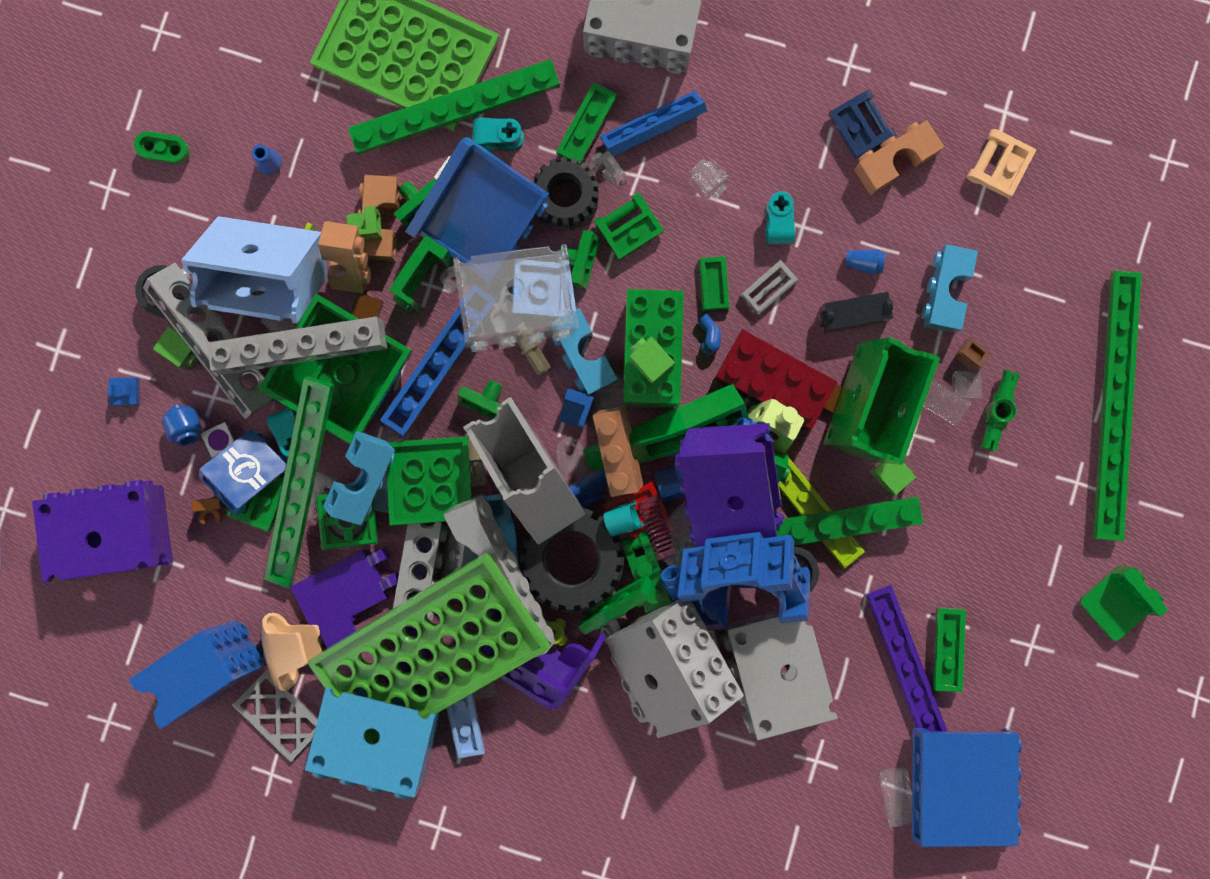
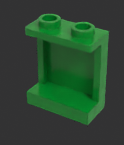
[388,235,455,313]

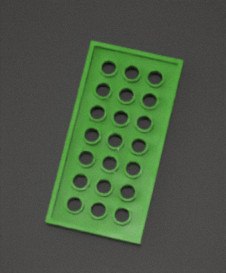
[307,552,550,744]

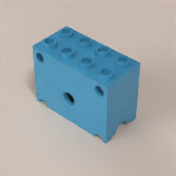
[305,687,441,800]

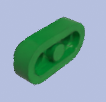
[134,131,190,165]

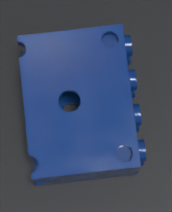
[128,620,266,729]

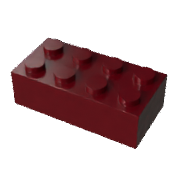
[713,329,838,431]

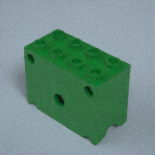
[623,289,684,410]
[823,337,940,465]

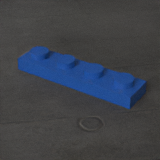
[600,91,707,157]

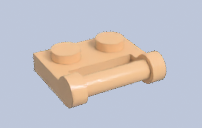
[967,129,1036,199]

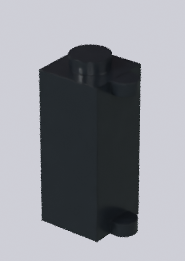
[817,292,893,333]

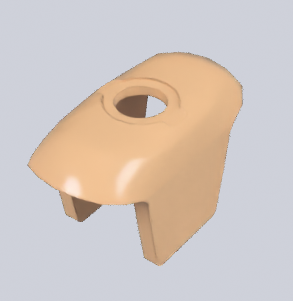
[260,613,325,691]

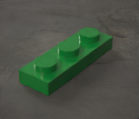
[556,82,617,165]
[578,575,653,634]
[933,607,966,692]

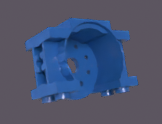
[678,532,810,631]

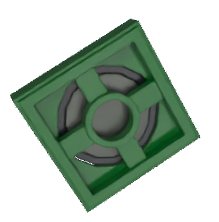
[316,494,378,550]

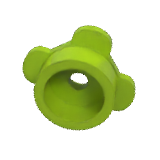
[545,618,567,645]

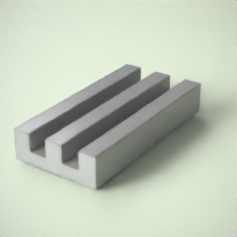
[740,260,798,316]

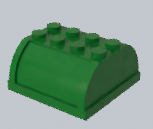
[258,294,413,444]

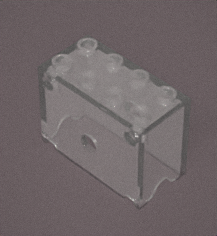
[453,244,579,352]

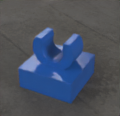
[108,377,140,406]

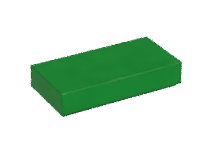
[699,256,730,312]

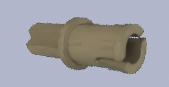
[509,322,550,375]
[464,434,486,487]

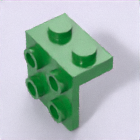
[1079,566,1168,641]

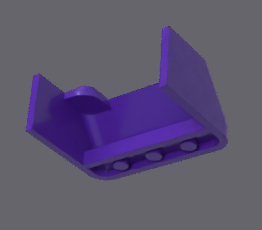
[476,608,606,709]

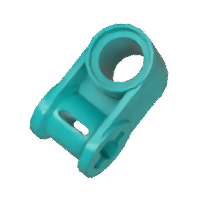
[473,118,524,151]
[766,191,795,245]
[267,407,297,457]
[604,500,644,536]

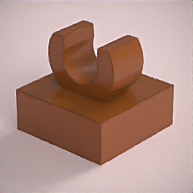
[192,498,227,524]

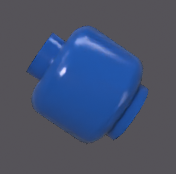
[162,404,203,446]

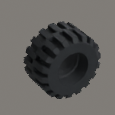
[533,157,599,231]

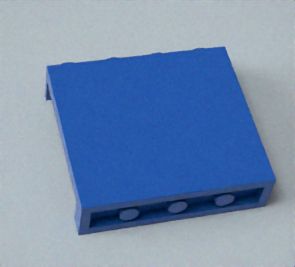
[405,137,549,287]
[912,728,1022,847]

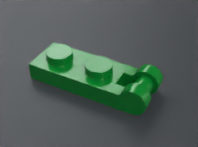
[621,531,672,612]

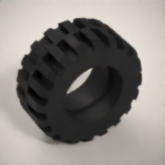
[519,508,624,613]

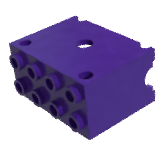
[675,423,784,547]
[32,480,173,583]

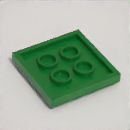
[387,437,473,525]

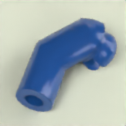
[697,314,721,355]

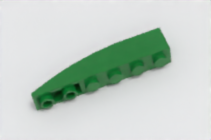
[582,384,749,471]

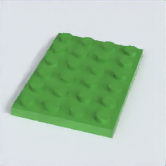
[310,0,500,132]

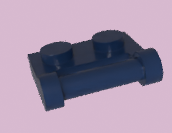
[828,90,897,160]

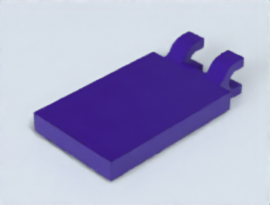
[291,548,399,631]

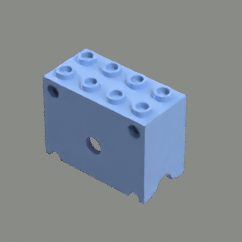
[181,216,328,323]

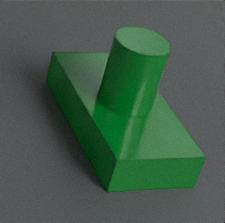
[394,178,436,230]
[559,230,600,290]
[457,380,503,420]

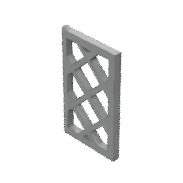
[232,670,318,762]

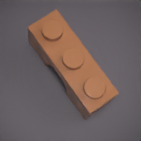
[854,120,945,196]
[358,175,401,262]
[318,221,371,294]
[593,405,643,497]

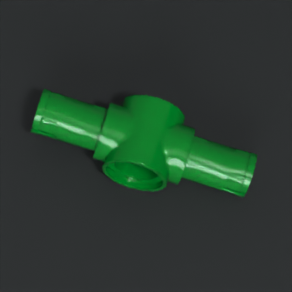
[980,370,1020,452]

